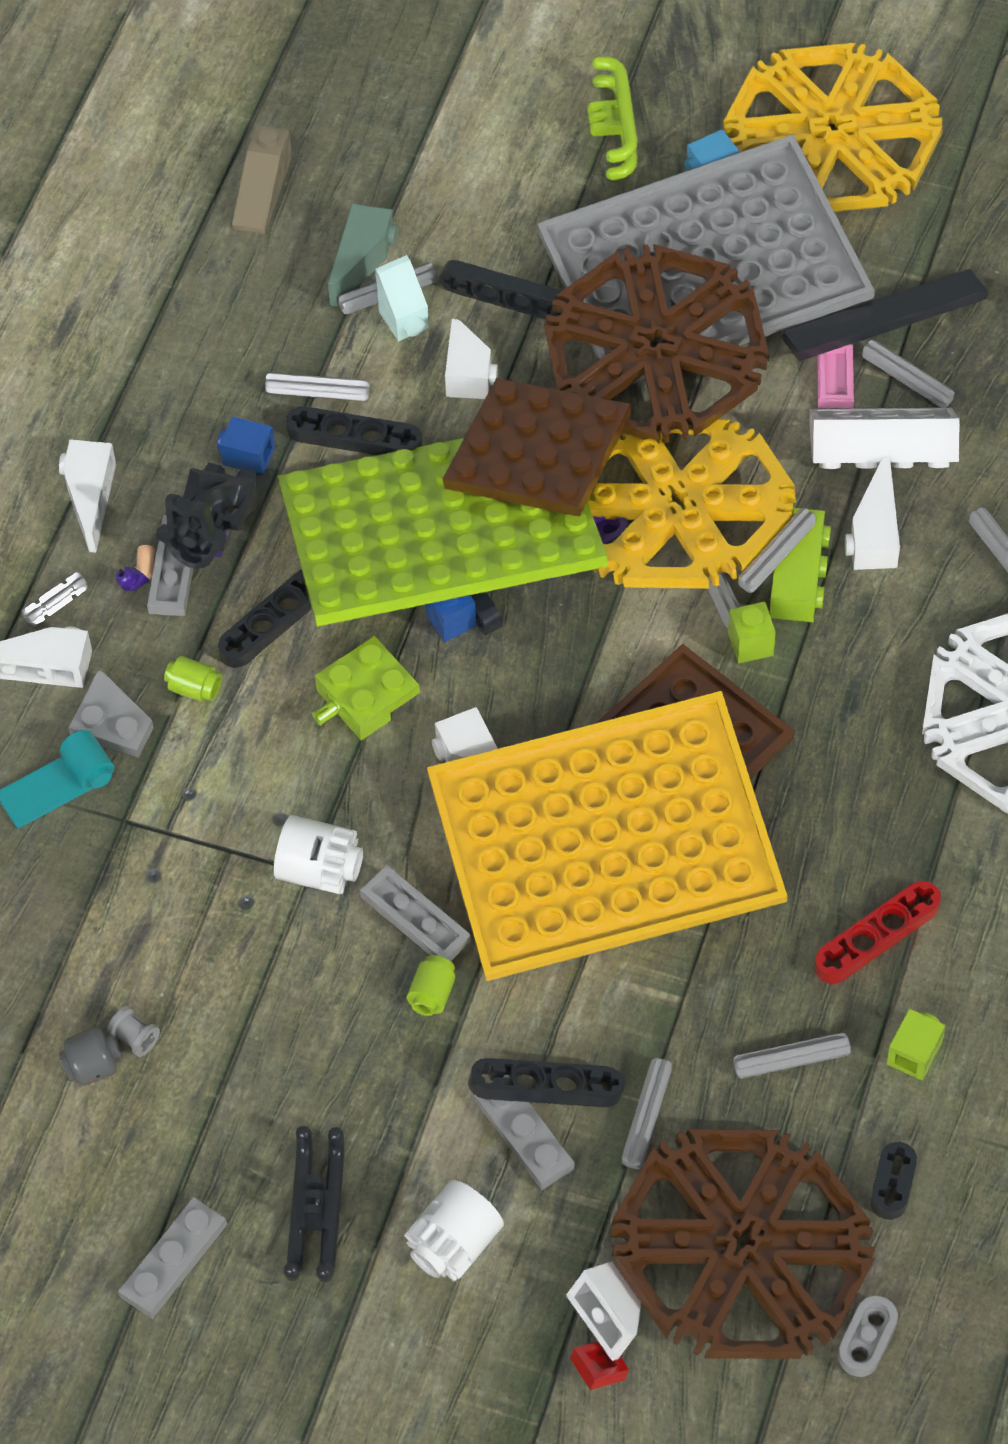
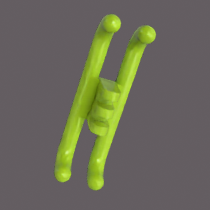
[587,56,638,181]

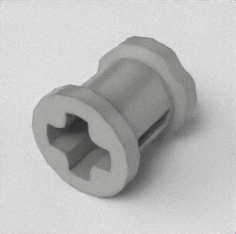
[107,1006,160,1057]

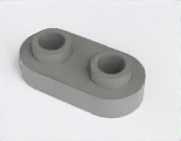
[838,1296,898,1377]

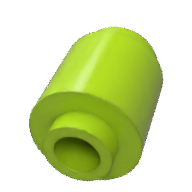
[164,656,222,702]
[407,955,456,1016]

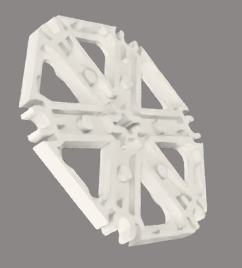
[922,614,1008,814]

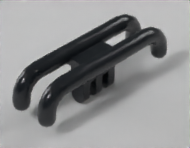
[283,1126,345,1282]

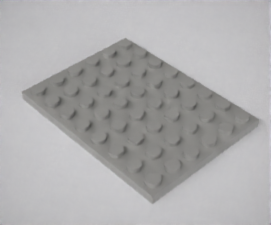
[537,134,874,384]

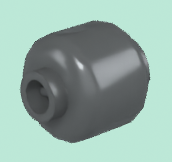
[59,1027,122,1085]

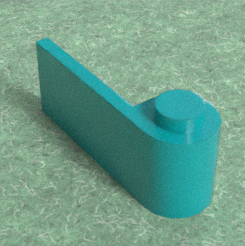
[0,730,115,829]

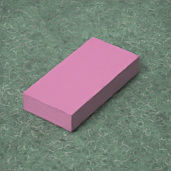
[817,344,854,409]

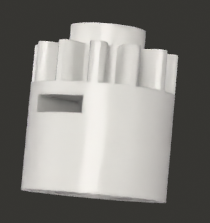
[274,815,363,894]
[404,1180,504,1281]

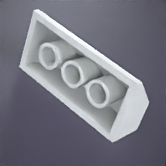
[809,408,959,469]

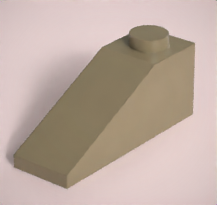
[232,125,292,235]

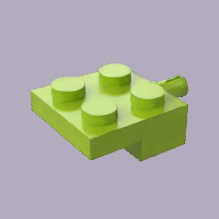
[312,636,420,741]

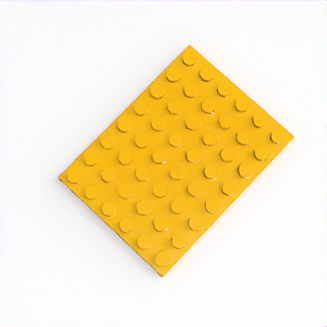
[427,691,788,982]

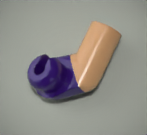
[116,545,155,591]

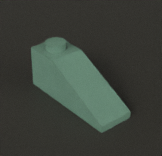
[328,204,399,307]

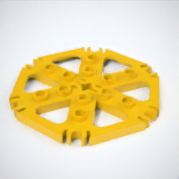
[723,42,943,212]
[588,419,796,589]

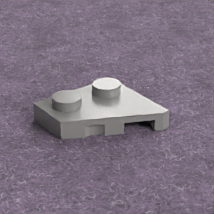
[68,671,154,758]

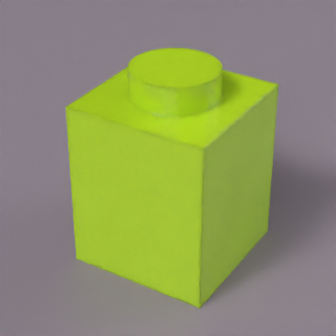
[728,602,776,664]
[887,1009,946,1081]

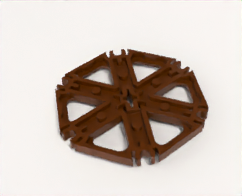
[544,244,769,443]
[610,1129,875,1359]

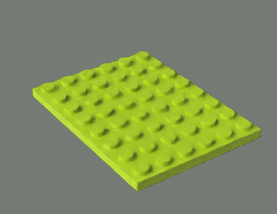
[278,438,608,627]

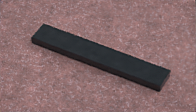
[783,269,987,362]

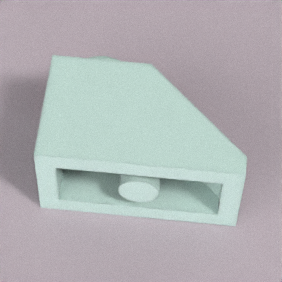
[375,255,429,341]

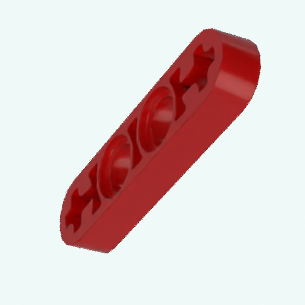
[815,881,941,984]

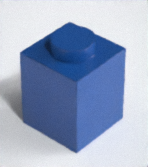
[217,416,275,476]
[425,595,476,642]

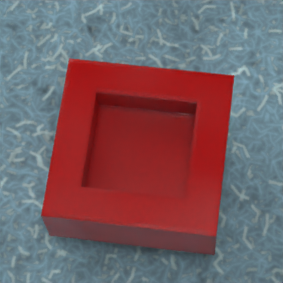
[570,1341,629,1390]

